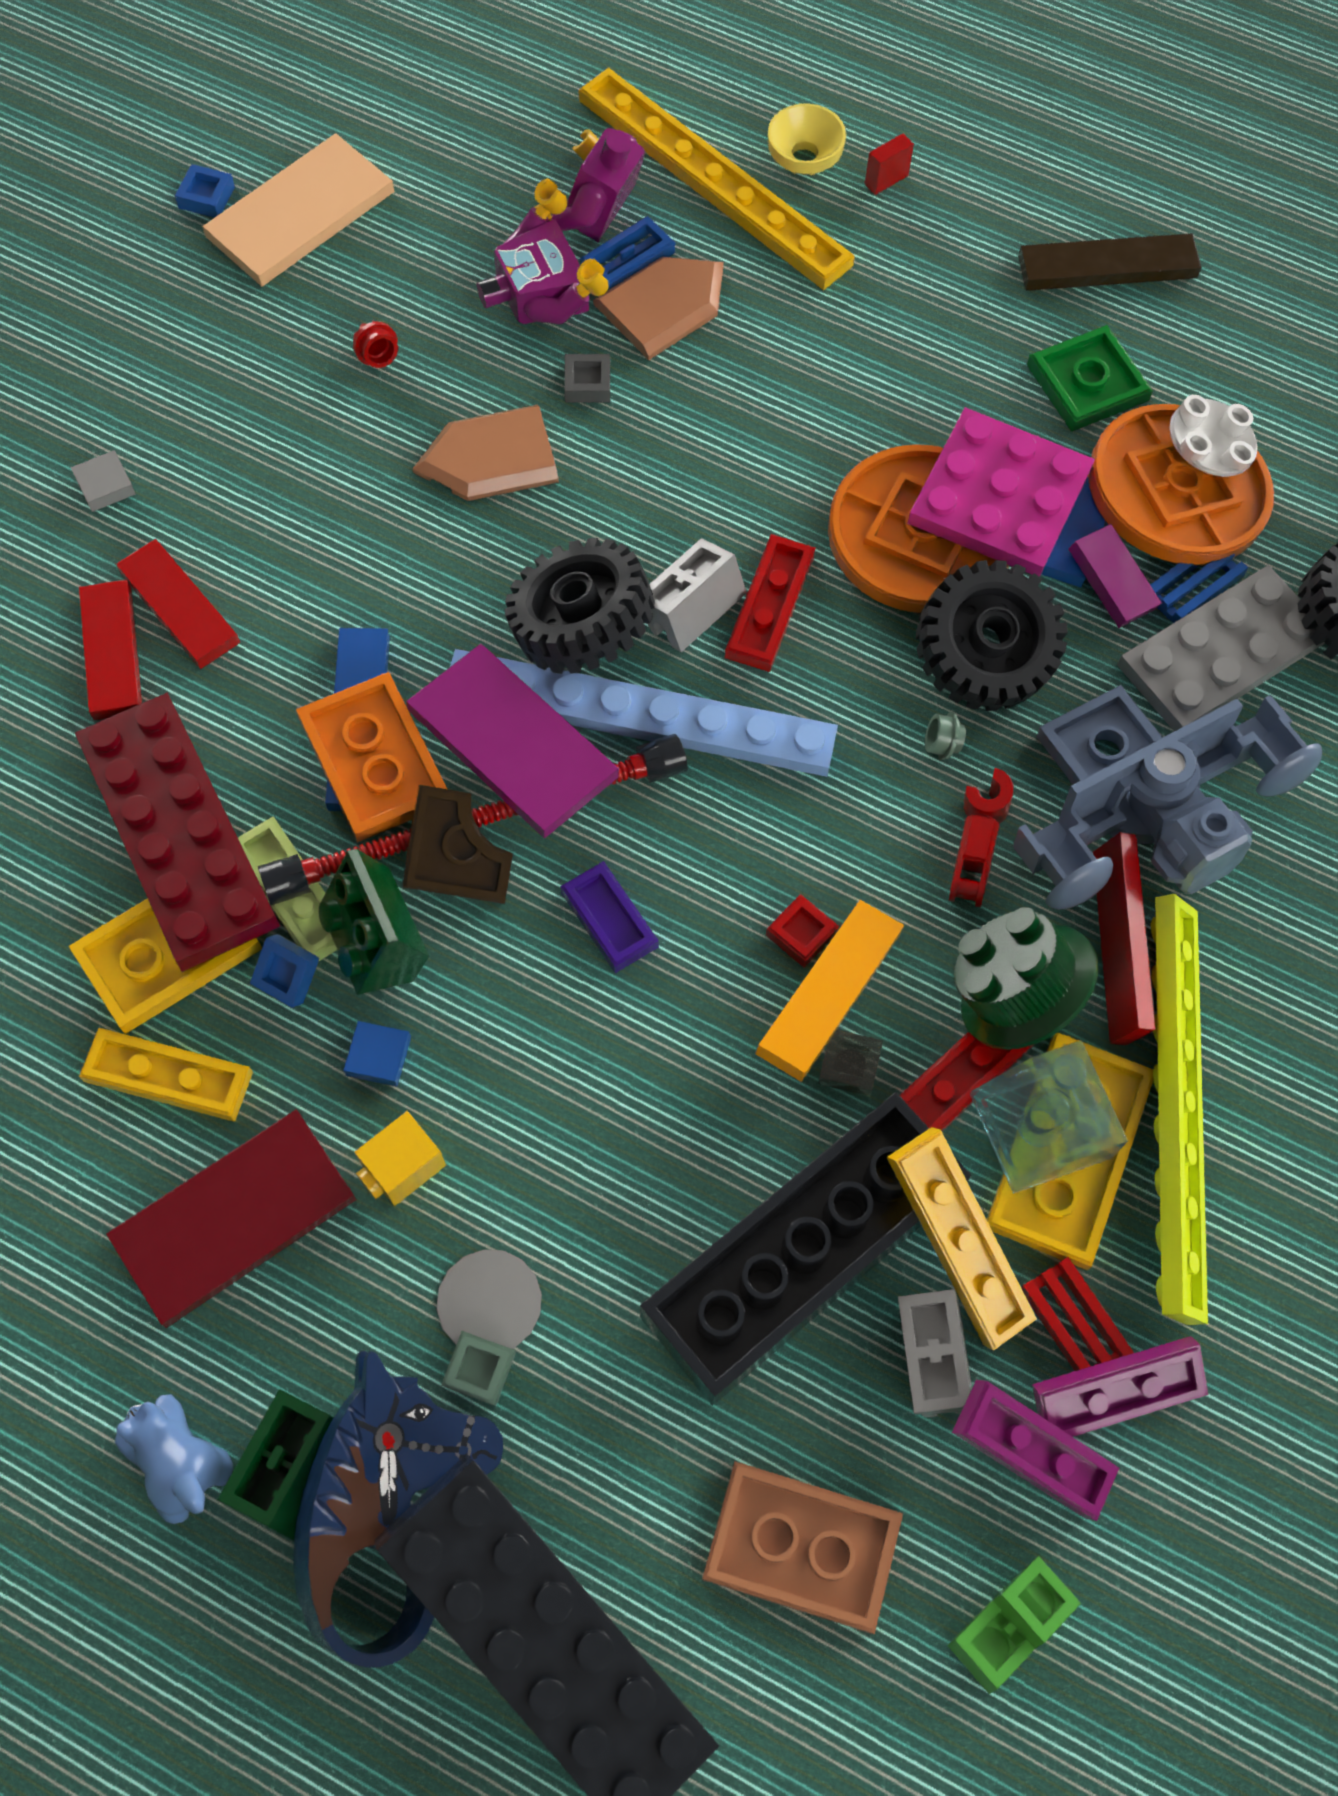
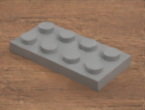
[1117,565,1325,731]

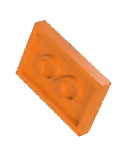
[296,672,447,843]

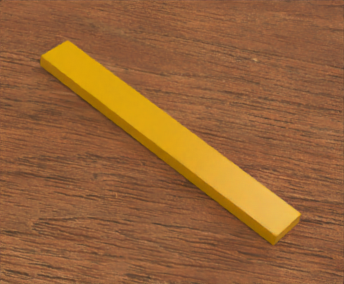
[579,68,855,291]

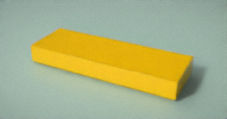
[79,1028,253,1122]

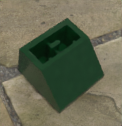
[318,849,429,995]
[217,1389,334,1541]

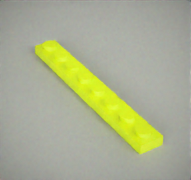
[1151,894,1208,1325]

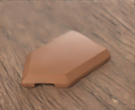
[593,256,724,360]
[412,404,559,501]

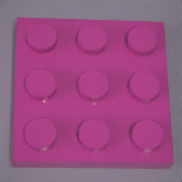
[908,407,1095,577]

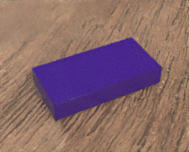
[560,861,659,973]

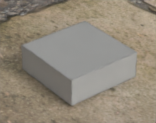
[71,450,136,512]

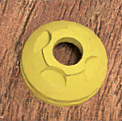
[767,104,846,175]

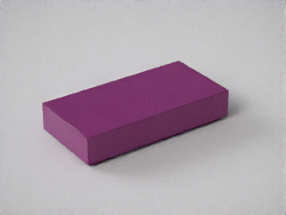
[1068,524,1162,628]

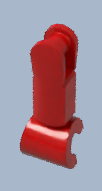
[949,768,1013,908]

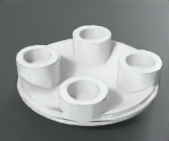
[1169,395,1257,477]

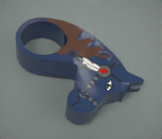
[293,1351,503,1668]

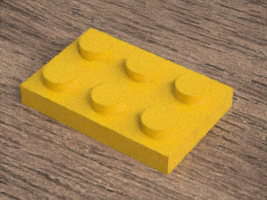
[68,898,262,1034]

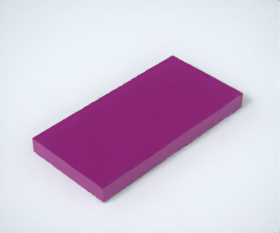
[406,644,619,839]

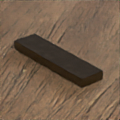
[1018,233,1202,291]

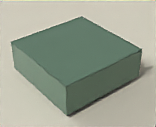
[441,1331,516,1406]

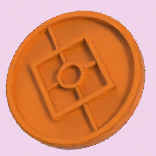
[1088,404,1274,565]
[828,445,1010,613]

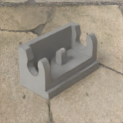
[647,538,747,652]
[898,1289,972,1417]

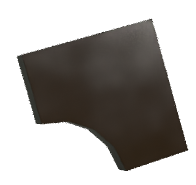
[401,785,513,904]

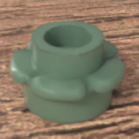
[925,712,966,760]

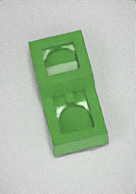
[947,1556,1081,1694]

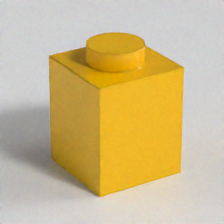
[354,1111,446,1207]

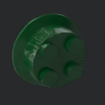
[953,907,1098,1049]

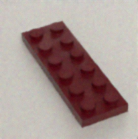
[75,692,280,972]

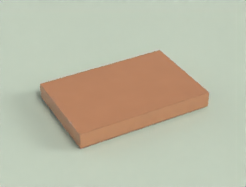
[702,1461,903,1634]

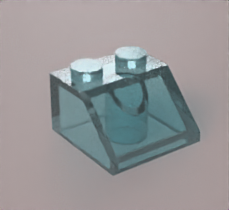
[970,1040,1128,1194]

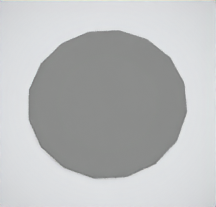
[437,1250,542,1349]

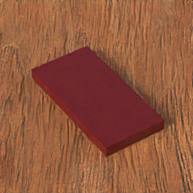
[106,1109,357,1328]

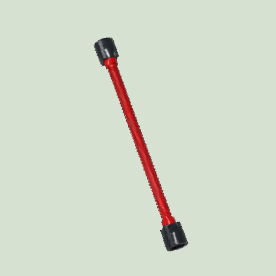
[257,734,688,906]

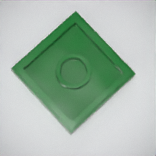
[1027,325,1153,432]

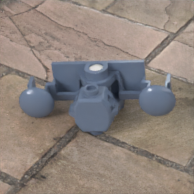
[1013,685,1322,910]

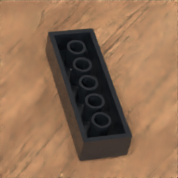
[640,1092,972,1406]
[374,1453,720,1796]

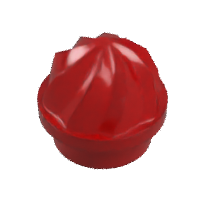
[353,320,398,368]

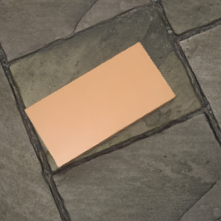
[202,133,394,287]

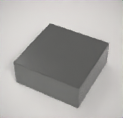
[564,354,610,403]

